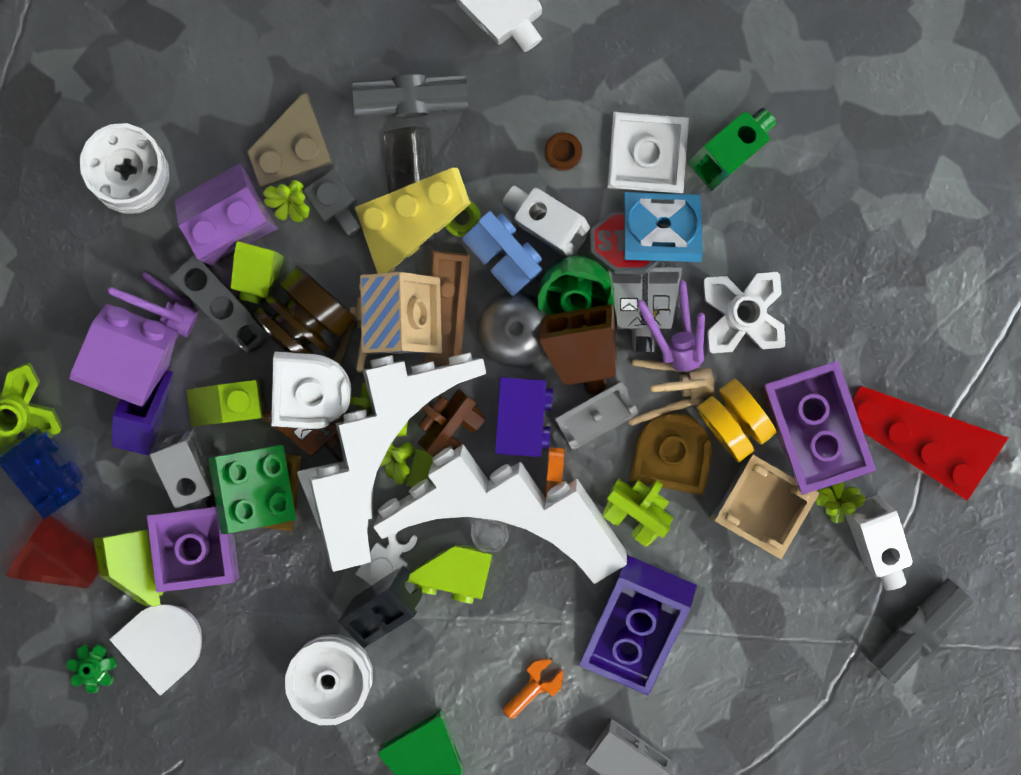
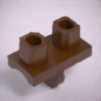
[418,389,486,457]

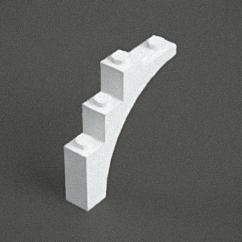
[308,352,486,572]
[374,444,627,584]

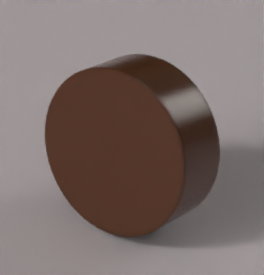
[544,132,582,171]

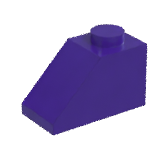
[112,370,173,456]

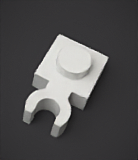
[356,532,418,585]

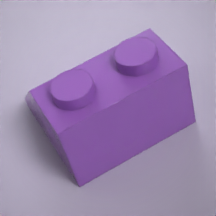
[69,304,178,407]
[147,507,240,593]

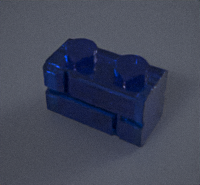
[0,426,84,519]

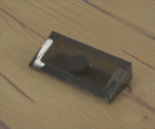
[384,126,434,193]

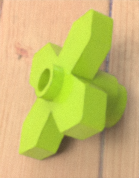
[0,362,62,459]

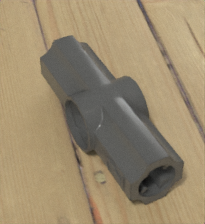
[352,74,469,118]
[869,578,973,684]

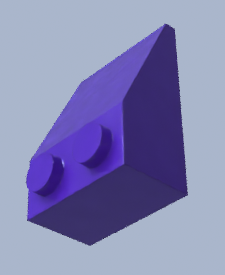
[579,555,697,696]

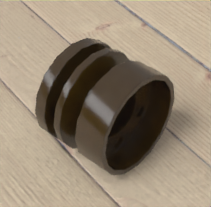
[253,265,357,354]

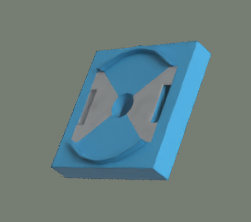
[624,192,703,262]

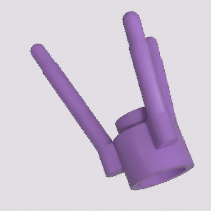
[107,272,199,340]
[637,280,705,371]

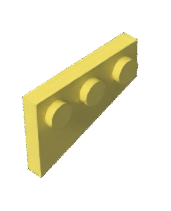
[355,167,470,274]

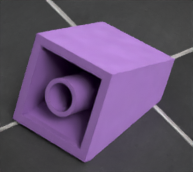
[175,163,278,266]

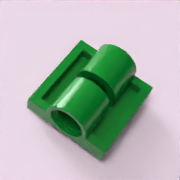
[208,445,296,534]

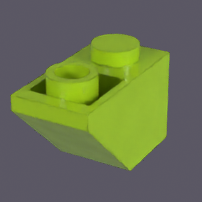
[93,530,163,607]
[407,543,493,603]

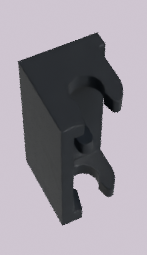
[338,565,422,649]

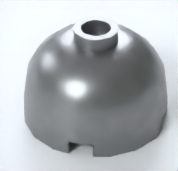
[478,292,548,368]

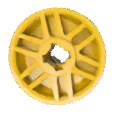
[696,378,777,462]

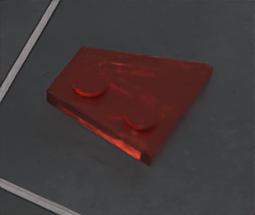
[5,513,99,588]

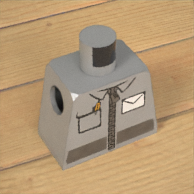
[607,267,682,352]
[150,427,213,510]

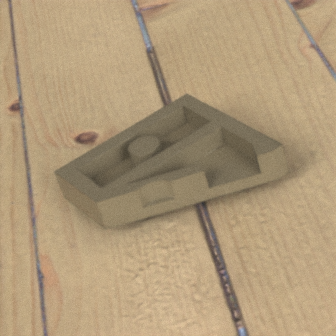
[247,93,333,189]

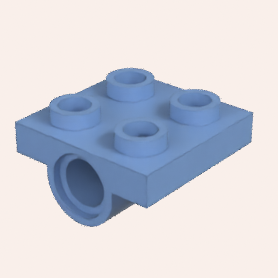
[462,211,542,297]

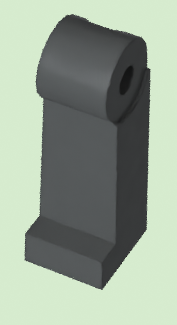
[169,254,268,354]

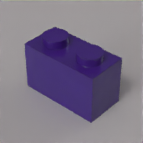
[495,377,553,457]

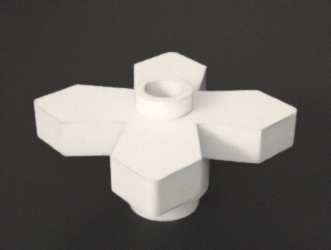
[703,272,785,354]

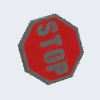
[590,212,664,274]

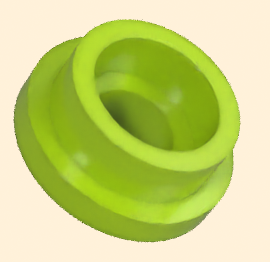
[445,200,481,237]

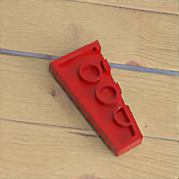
[851,386,1009,501]

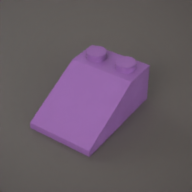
[761,361,876,495]

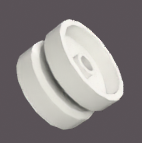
[285,634,373,725]

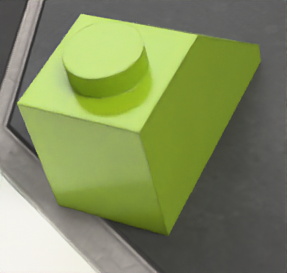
[231,241,284,305]
[186,380,266,427]

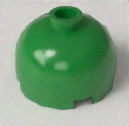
[538,256,615,315]

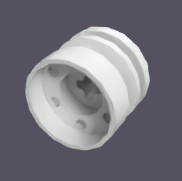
[80,123,170,214]

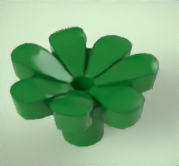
[67,644,118,694]

